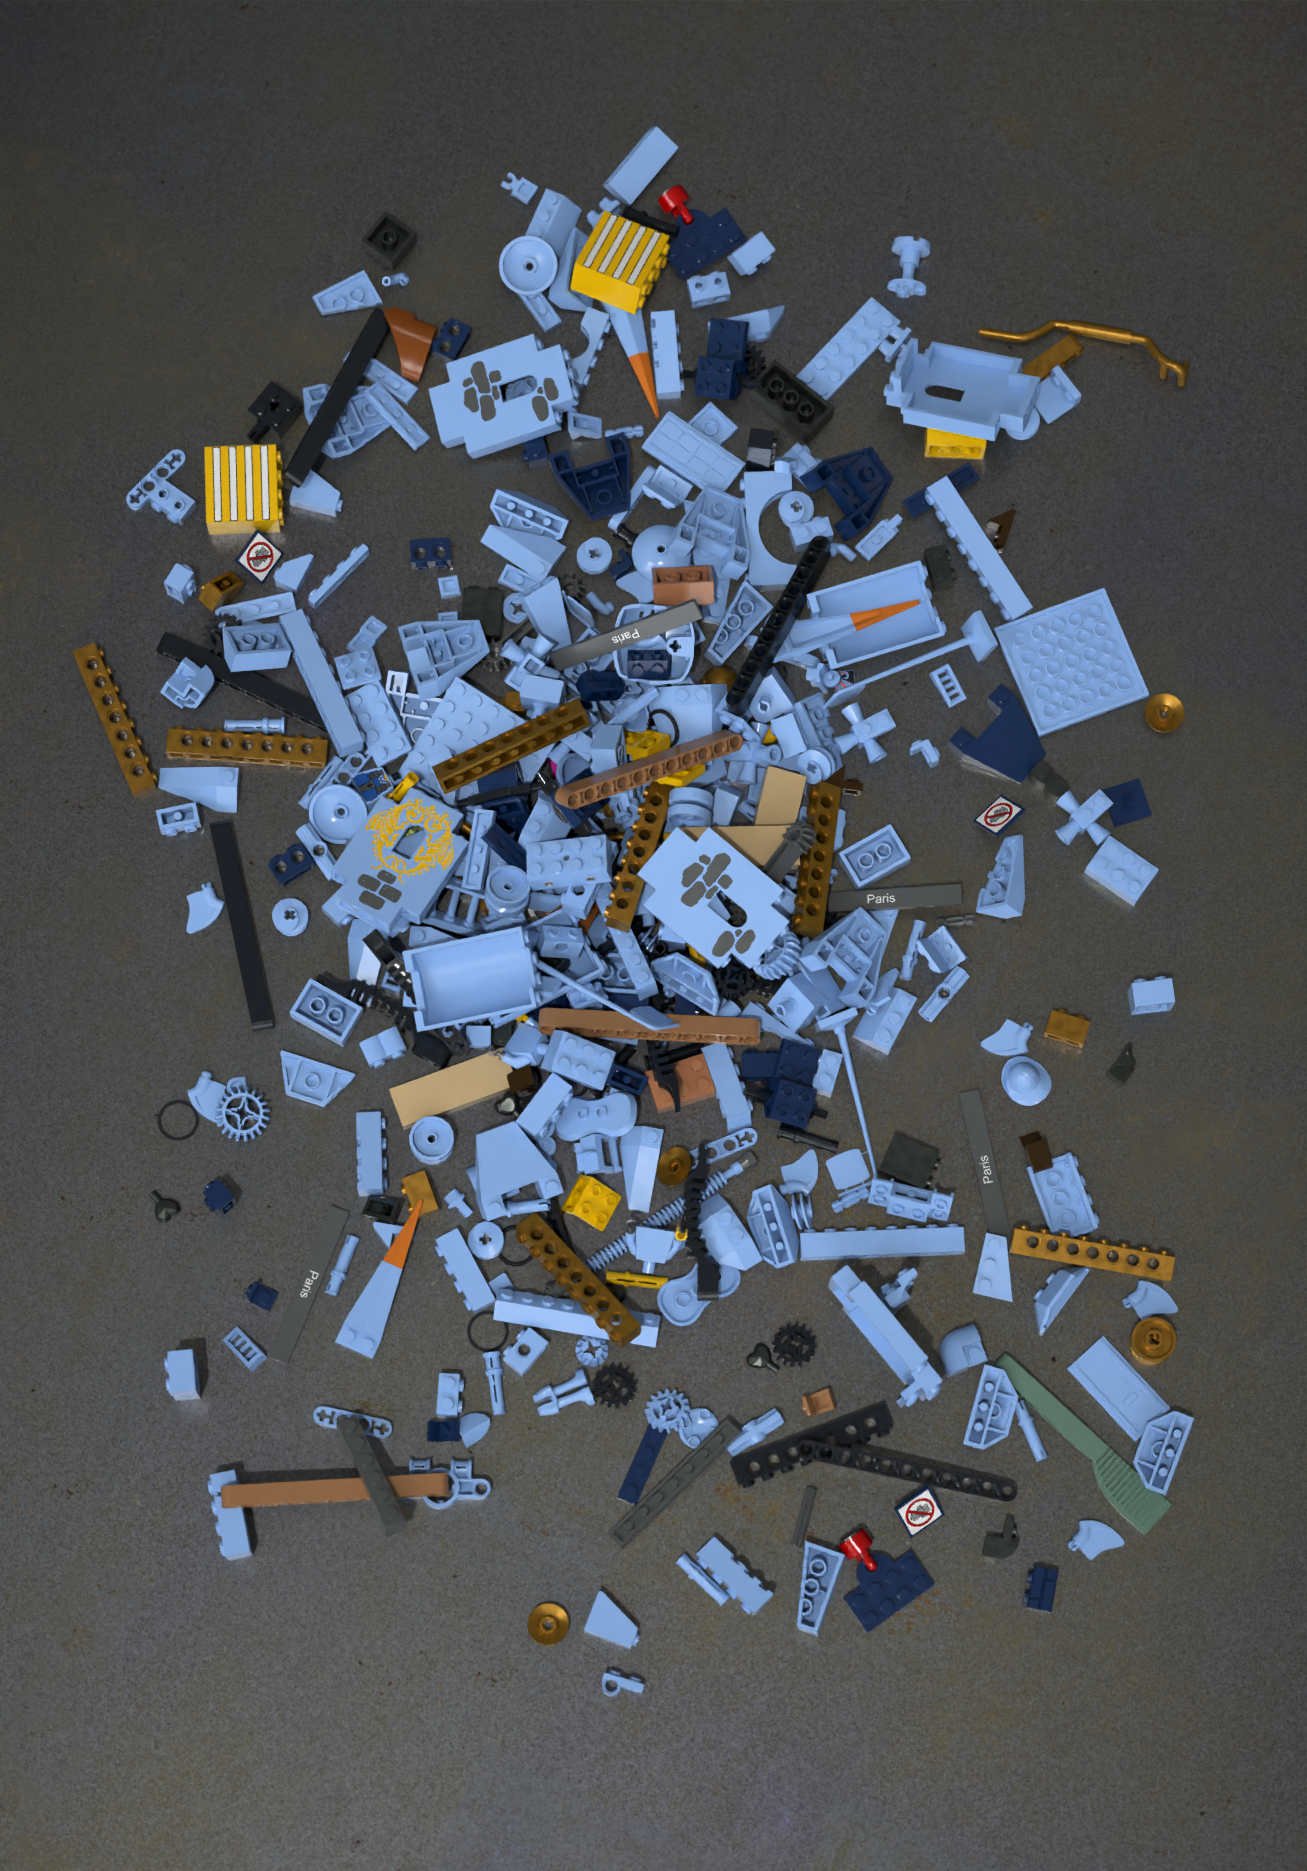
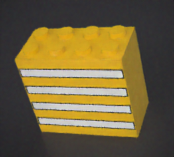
[570,210,670,314]
[204,444,284,535]

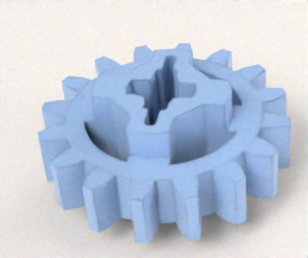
[645,1389,691,1433]

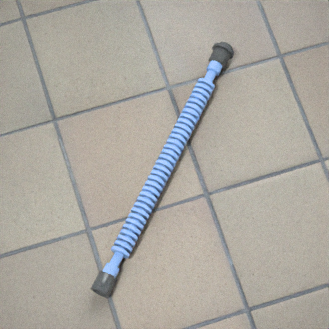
[544,1150,758,1298]

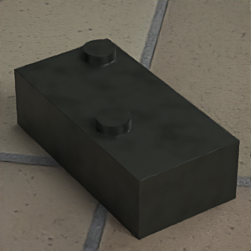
[748,359,834,444]

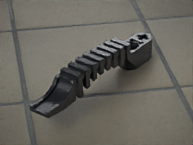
[362,928,470,1057]
[317,974,453,1070]
[646,979,681,1113]
[683,1144,719,1301]

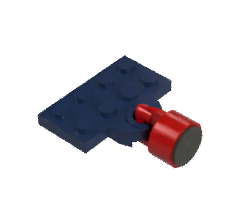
[657,184,747,282]
[838,1527,935,1633]

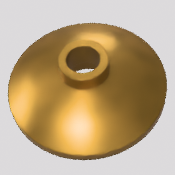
[1145,693,1185,733]
[657,1147,692,1187]
[527,1603,569,1646]

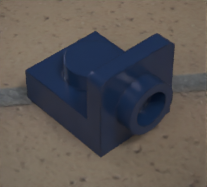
[609,549,633,583]
[245,1281,279,1312]
[427,1420,460,1443]

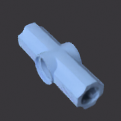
[295,823,337,882]
[918,965,970,1023]
[727,1408,784,1457]

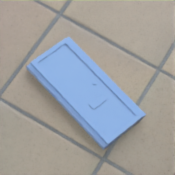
[642,411,746,492]
[1067,1336,1171,1442]

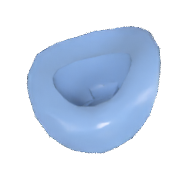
[1001,1056,1052,1106]

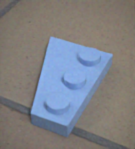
[312,270,383,315]
[972,1233,1013,1302]

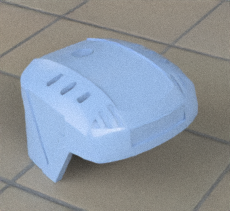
[613,603,695,685]

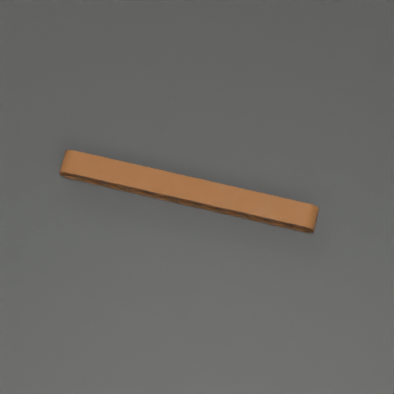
[555,729,743,809]
[538,1008,761,1045]
[221,1473,449,1508]

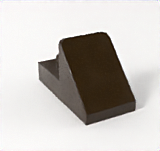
[986,509,1016,552]
[824,766,863,796]
[507,1065,535,1094]
[1019,1131,1053,1174]

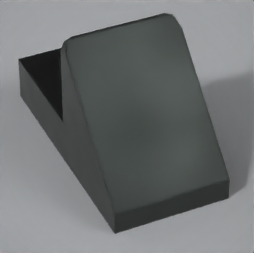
[362,1195,401,1224]

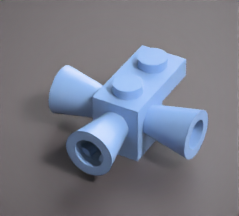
[500,633,560,692]
[833,702,896,764]
[546,709,599,765]
[723,722,781,785]
[1055,789,1113,847]

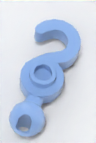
[536,1122,557,1171]

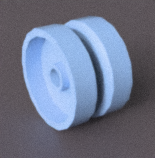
[666,787,714,827]
[484,865,530,918]
[409,1116,455,1165]

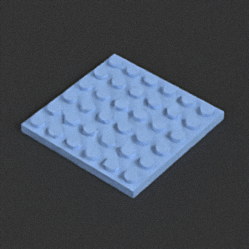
[993,588,1150,738]
[398,676,558,825]

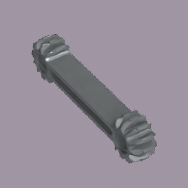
[480,573,586,672]
[726,820,817,928]

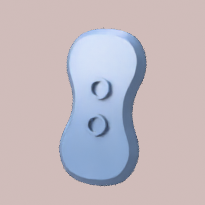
[555,1091,637,1141]
[657,1252,741,1326]

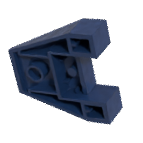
[548,432,630,522]
[799,447,894,542]
[947,684,1047,784]

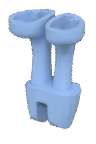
[532,1368,596,1416]

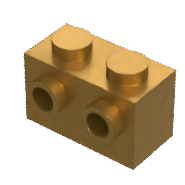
[198,571,244,612]
[1043,1009,1090,1048]
[400,1170,440,1219]

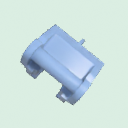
[573,1134,622,1175]

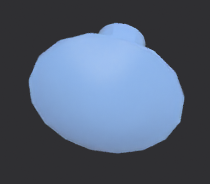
[678,1408,719,1449]

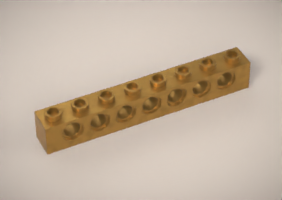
[72,642,158,798]
[432,698,591,795]
[166,726,329,768]
[603,781,675,933]
[791,781,842,939]
[515,1212,641,1348]
[1008,1225,1175,1281]

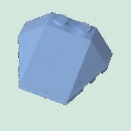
[303,384,391,459]
[647,684,727,766]

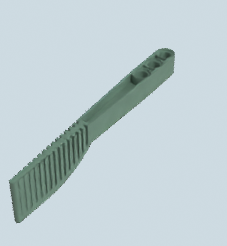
[992,1353,1172,1536]

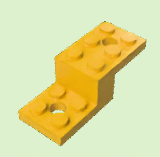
[623,729,706,788]

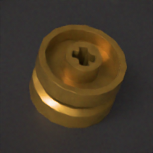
[1128,1317,1177,1366]

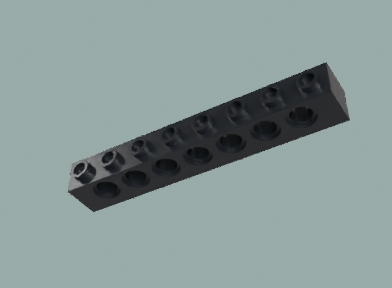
[729,1404,893,1489]

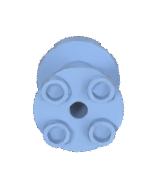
[888,236,931,298]

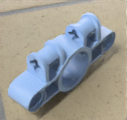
[398,1458,491,1510]

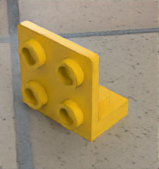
[561,1174,621,1231]

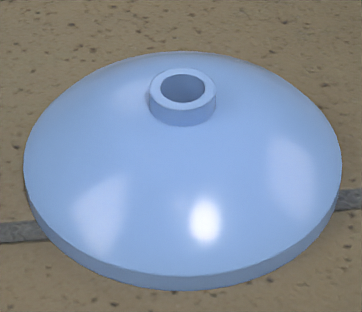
[499,236,558,295]
[632,525,691,581]
[556,753,595,788]
[309,784,368,844]

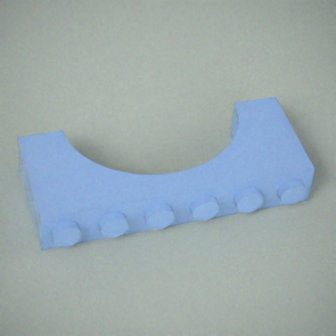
[740,471,796,591]

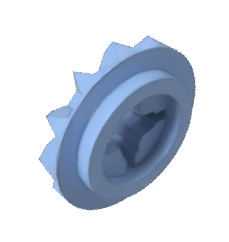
[502,593,528,624]
[576,1336,608,1367]

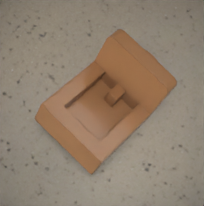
[802,1388,837,1417]

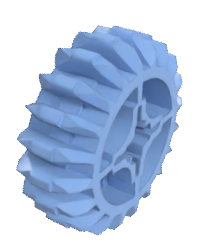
[752,929,802,980]
[215,1087,270,1142]

